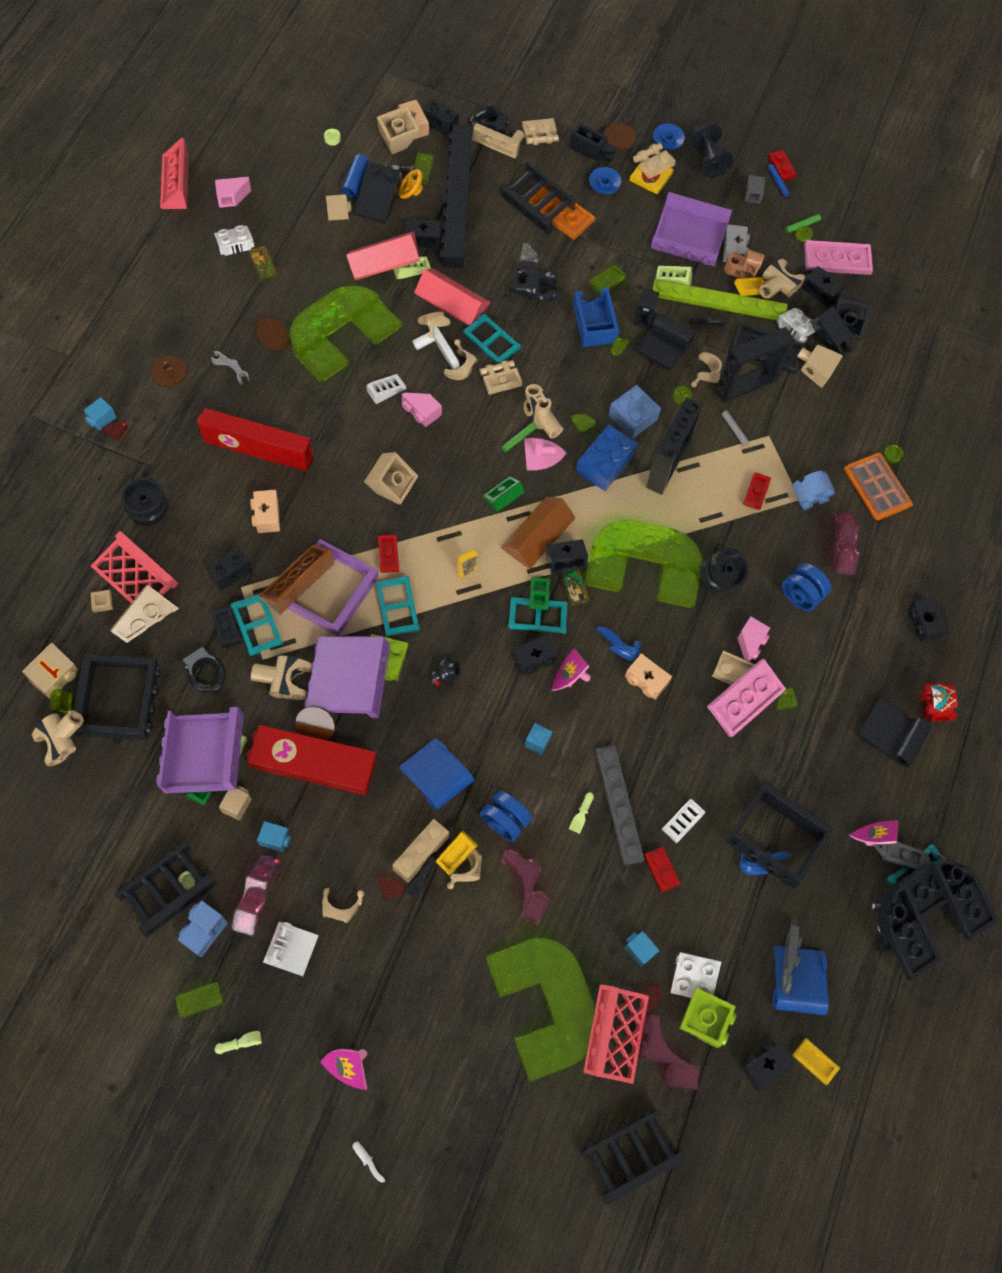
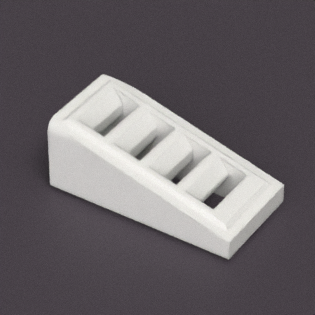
[366,374,406,404]
[662,799,705,844]

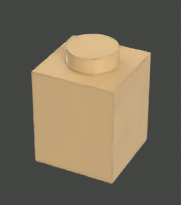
[326,194,351,221]
[219,786,252,821]

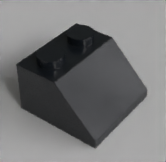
[834,295,873,340]

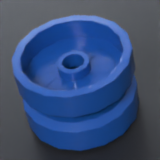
[782,563,831,612]
[480,791,532,842]

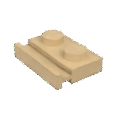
[712,651,755,685]

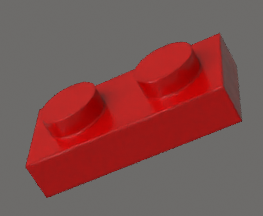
[768,150,797,181]
[743,472,771,510]
[378,535,400,573]
[644,847,680,893]

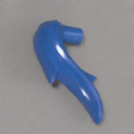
[596,627,641,661]
[739,850,792,876]

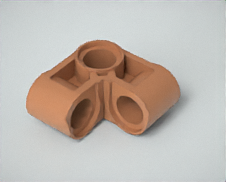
[724,249,765,279]

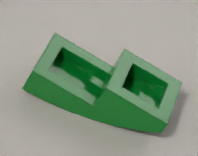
[529,577,550,610]

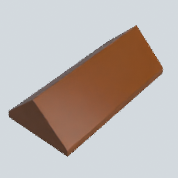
[501,496,575,569]
[258,545,334,615]

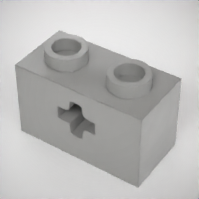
[723,224,750,262]

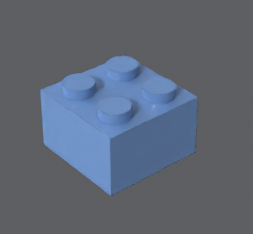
[608,385,661,439]

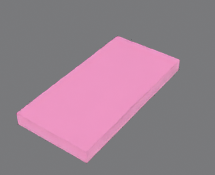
[804,240,873,275]
[707,659,786,737]

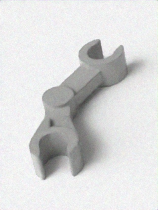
[211,351,249,384]

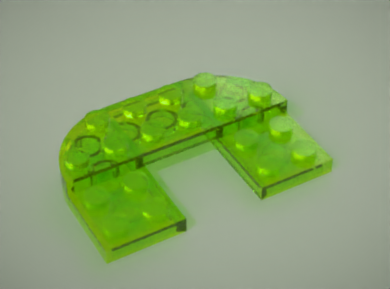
[290,286,402,383]
[584,520,702,608]
[485,938,595,1082]

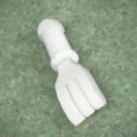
[352,1142,385,1183]

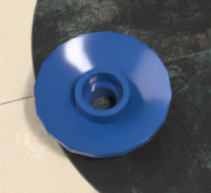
[653,124,685,150]
[589,167,621,194]

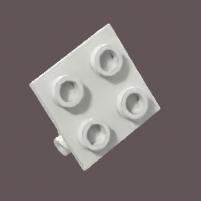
[214,225,254,256]
[777,308,815,343]
[263,922,319,976]
[670,952,721,998]

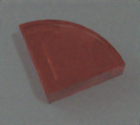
[102,422,128,441]
[379,878,405,900]
[639,984,660,1013]

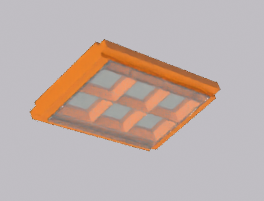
[843,453,913,521]

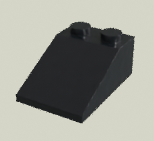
[354,162,402,224]

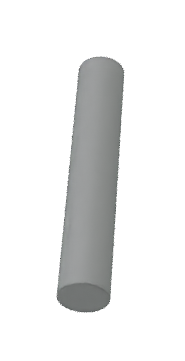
[721,410,750,446]

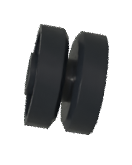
[121,477,168,526]
[700,547,749,593]

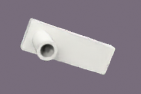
[412,325,460,370]

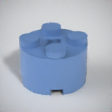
[792,471,835,510]

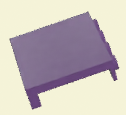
[651,192,732,267]
[305,637,391,718]
[157,707,244,793]

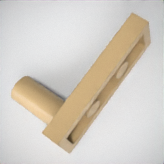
[472,123,524,158]

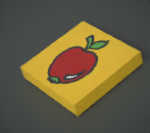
[629,157,674,195]

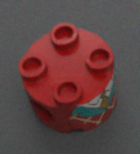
[920,682,958,722]

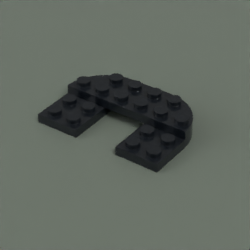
[878,860,998,980]

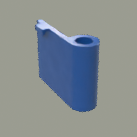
[341,154,370,200]
[399,738,474,811]
[773,946,828,1016]

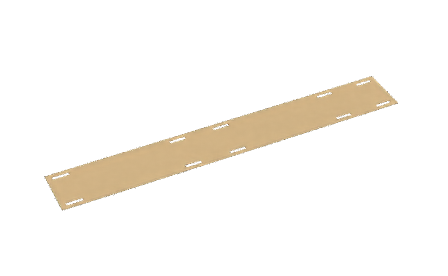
[241,436,798,660]

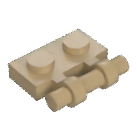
[522,118,559,146]
[633,143,675,179]
[479,360,522,395]

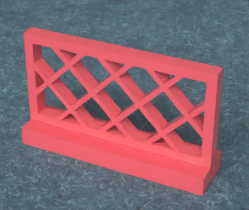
[91,531,179,603]
[583,984,649,1084]

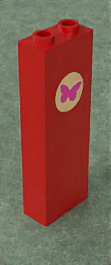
[197,408,313,472]
[246,725,377,795]

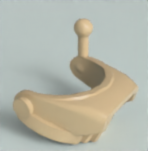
[418,312,450,339]
[444,339,477,380]
[691,352,722,387]
[447,849,482,889]
[322,888,364,923]

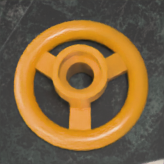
[398,169,423,199]

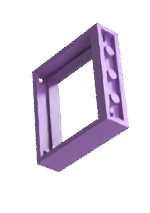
[287,539,379,637]

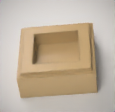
[91,590,113,612]

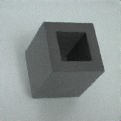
[744,175,765,204]

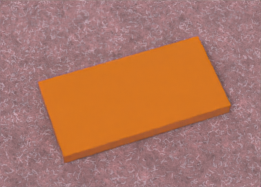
[528,187,595,240]

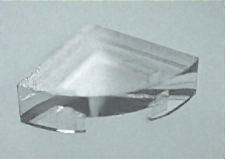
[520,243,538,262]

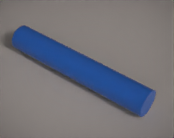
[767,164,790,197]

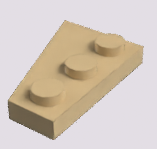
[110,585,179,643]

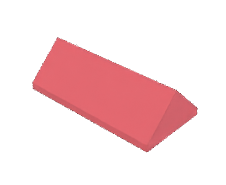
[160,138,189,209]
[347,231,420,280]
[415,269,490,326]

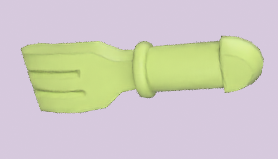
[569,792,594,834]
[214,1031,262,1054]

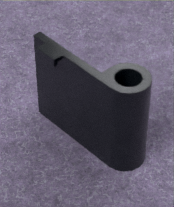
[634,312,696,370]
[857,697,932,767]

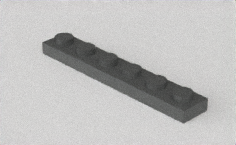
[595,745,644,866]

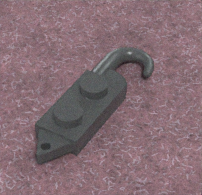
[873,842,946,871]
[782,918,802,995]

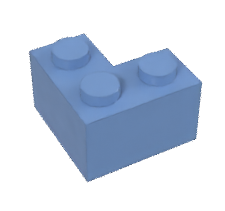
[178,901,228,957]

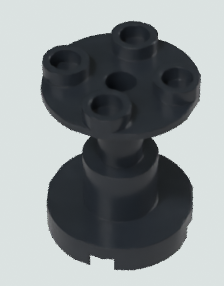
[691,122,734,178]

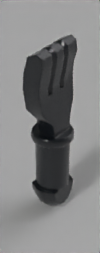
[385,164,416,173]
[689,314,726,326]
[406,856,436,898]

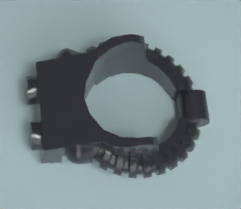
[469,104,510,135]
[183,647,226,693]

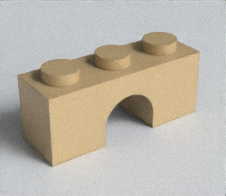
[392,819,449,883]

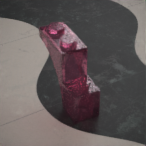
[833,513,861,575]
[501,850,551,925]
[232,855,280,935]
[641,1015,699,1090]

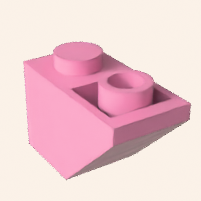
[215,177,251,208]
[402,393,442,427]
[738,616,770,662]

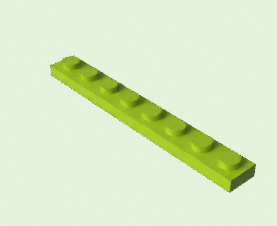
[652,279,788,321]

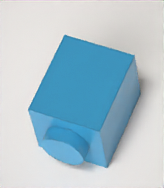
[84,397,116,431]
[524,723,552,755]
[257,821,291,852]
[624,931,660,967]

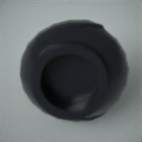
[429,658,460,686]

